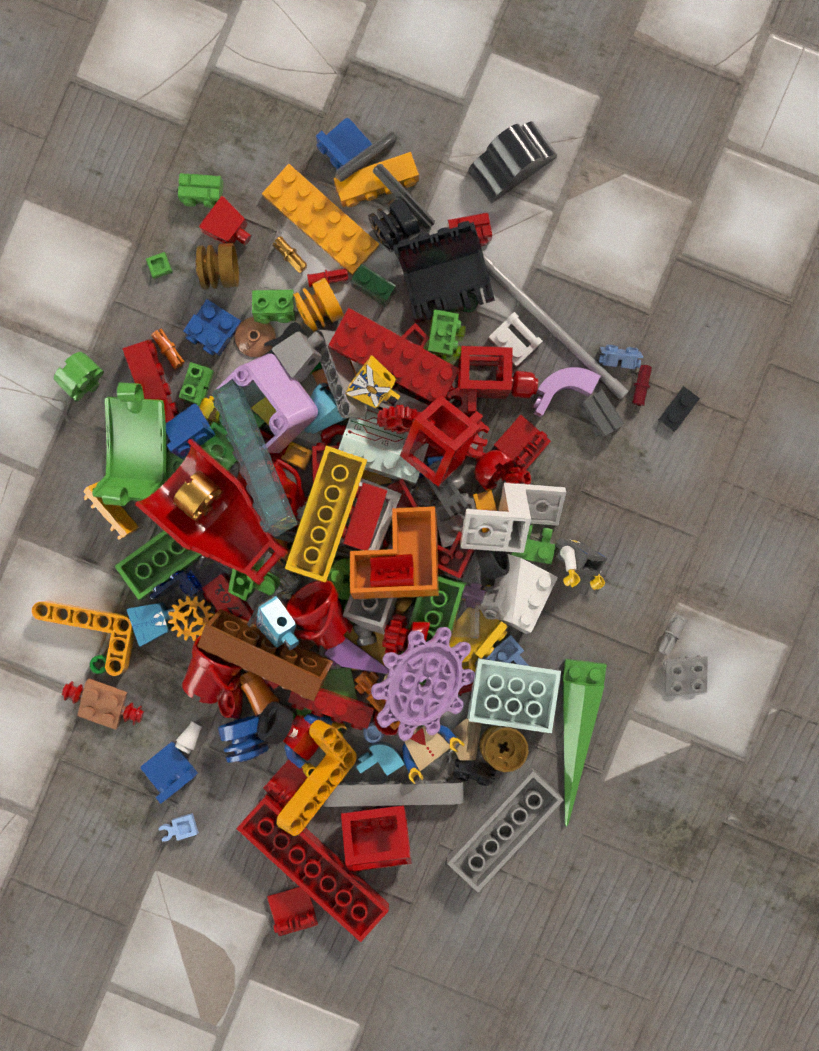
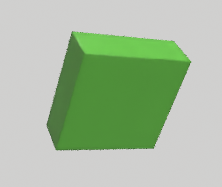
[146,252,173,279]

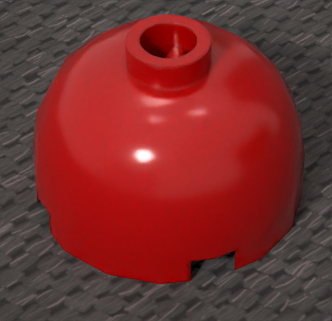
[474,450,514,491]

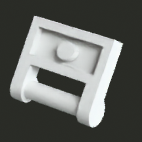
[488,312,543,367]

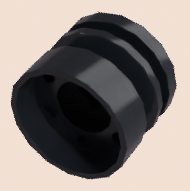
[368,197,420,253]

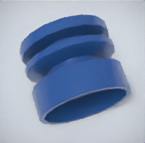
[217,715,269,763]

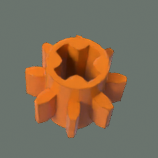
[355,670,379,695]

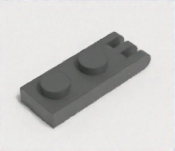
[424,460,469,519]

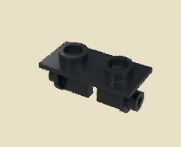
[452,759,496,786]

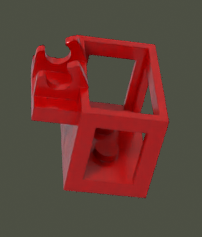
[446,346,513,417]
[400,395,489,487]

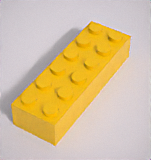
[285,446,367,582]

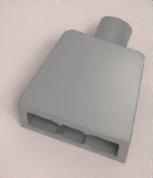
[272,331,324,383]

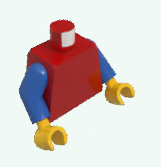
[283,713,347,777]

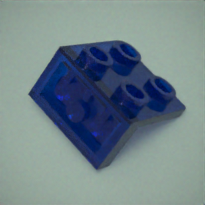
[150,570,204,599]

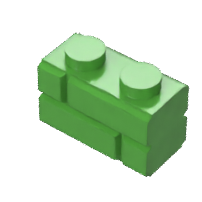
[178,173,224,208]

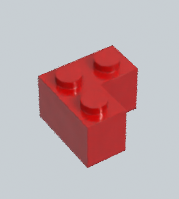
[437,532,476,579]

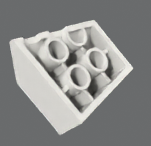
[494,554,558,634]

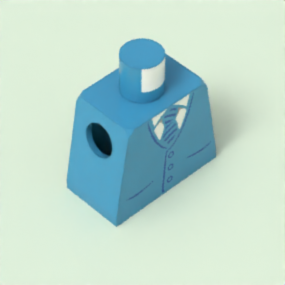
[126,603,175,646]

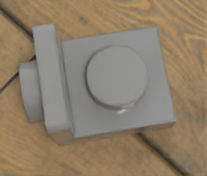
[478,586,507,619]

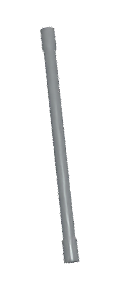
[483,252,628,400]

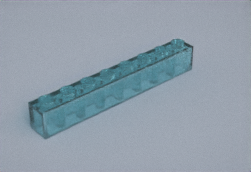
[212,380,297,537]

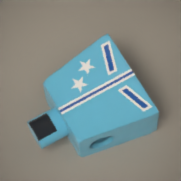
[256,596,299,650]

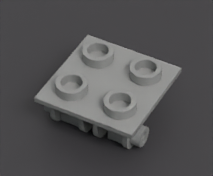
[663,655,708,696]

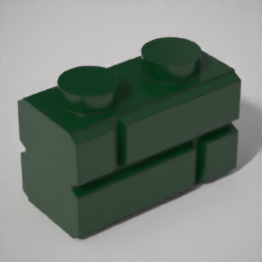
[350,264,396,307]

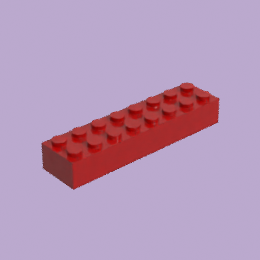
[236,793,389,942]

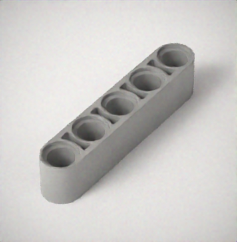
[316,330,367,418]

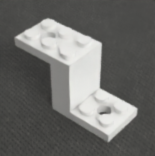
[460,483,566,553]

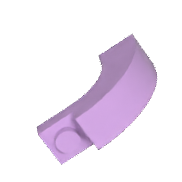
[533,367,601,418]

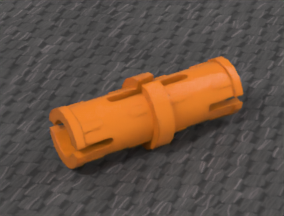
[151,328,185,369]

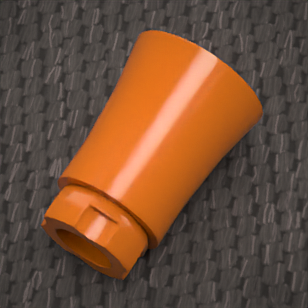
[240,672,280,716]

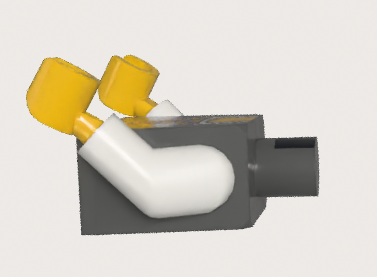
[555,538,608,590]

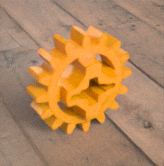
[168,595,214,641]

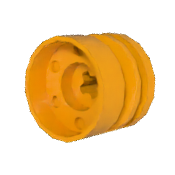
[293,278,344,332]

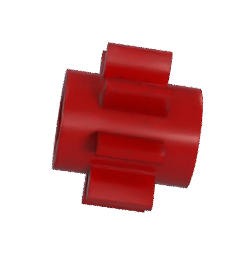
[505,467,531,485]

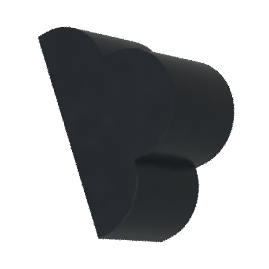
[468,121,557,204]

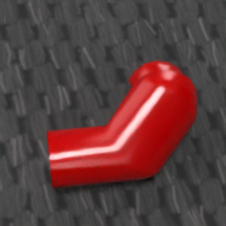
[320,424,347,444]

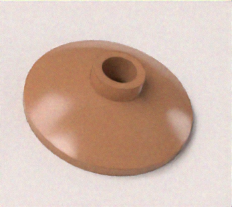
[235,317,276,358]

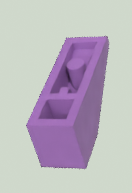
[324,636,389,674]

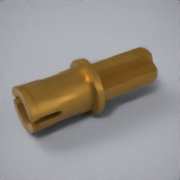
[273,236,307,273]

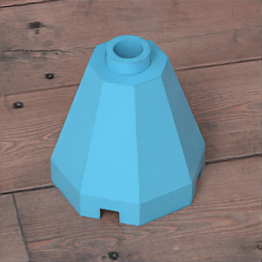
[304,383,347,434]

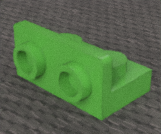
[427,310,461,358]

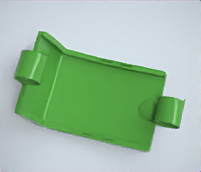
[92,382,166,506]

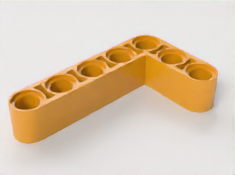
[32,601,135,676]
[277,720,357,836]

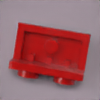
[370,554,415,588]

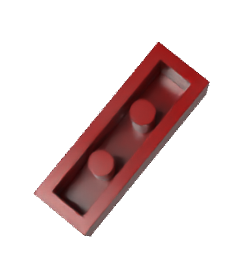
[341,483,388,551]

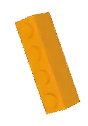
[333,152,419,208]

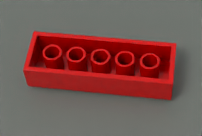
[328,307,460,403]

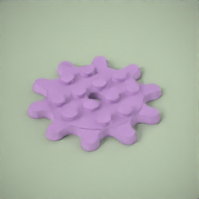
[371,627,475,741]

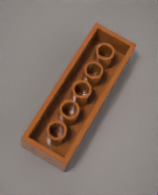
[198,609,333,701]

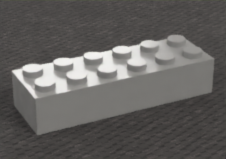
[446,767,563,892]

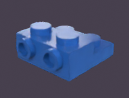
[183,299,241,356]

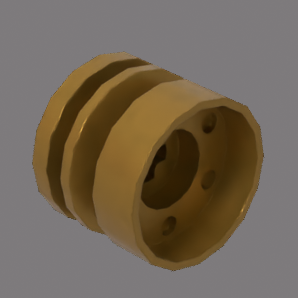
[195,243,239,290]
[479,725,529,772]

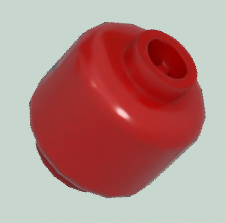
[511,371,538,399]

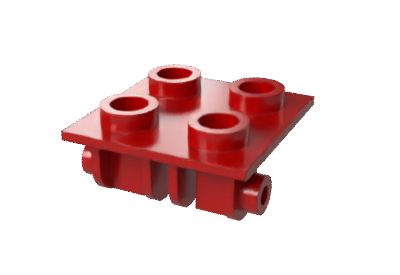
[494,414,551,471]
[263,759,310,807]
[267,887,318,937]

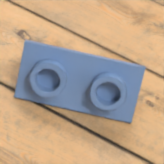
[599,345,643,369]

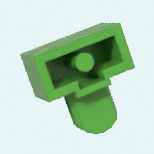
[228,557,281,601]

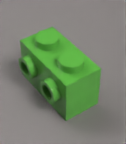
[252,290,295,324]

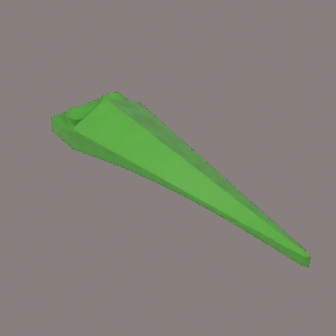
[562,659,607,827]

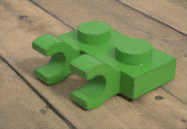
[511,525,556,564]

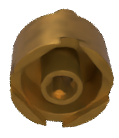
[173,471,224,521]

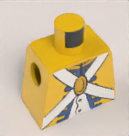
[345,355,400,408]

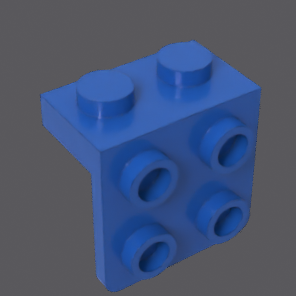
[316,118,372,169]
[166,404,215,459]

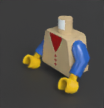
[402,724,465,784]

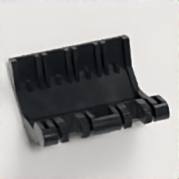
[393,221,495,324]

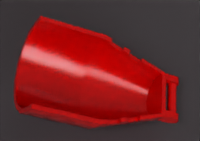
[135,439,288,585]

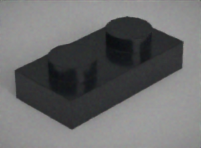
[658,386,700,432]

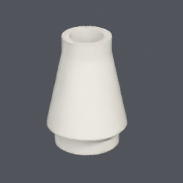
[175,721,202,754]

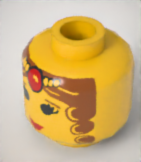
[199,396,227,426]

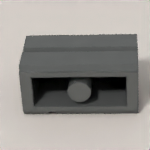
[579,389,624,439]

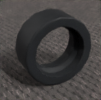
[476,549,510,580]
[257,701,293,744]

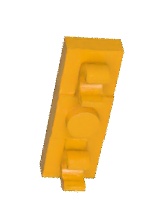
[83,481,139,540]

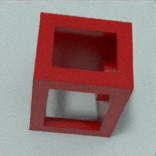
[341,806,412,872]

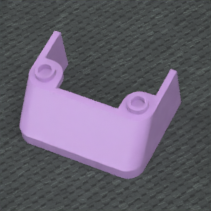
[216,354,318,453]

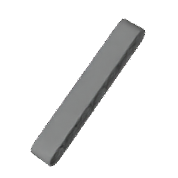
[322,780,464,807]

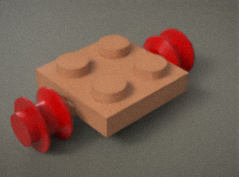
[62,679,144,730]

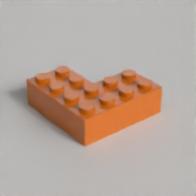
[350,506,439,599]

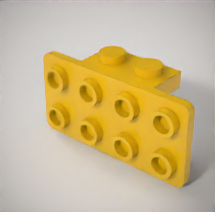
[449,585,508,666]

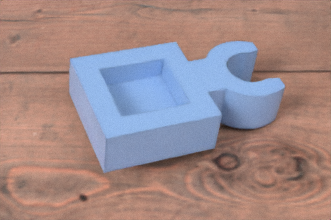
[159,813,198,841]

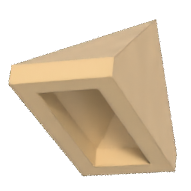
[452,718,482,760]

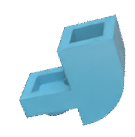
[356,741,404,776]

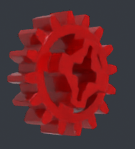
[377,405,421,434]
[382,614,410,655]

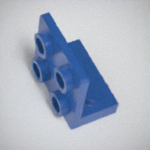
[140,742,198,804]

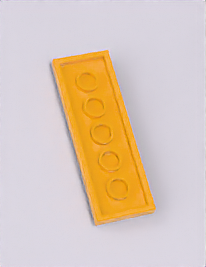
[262,164,379,276]

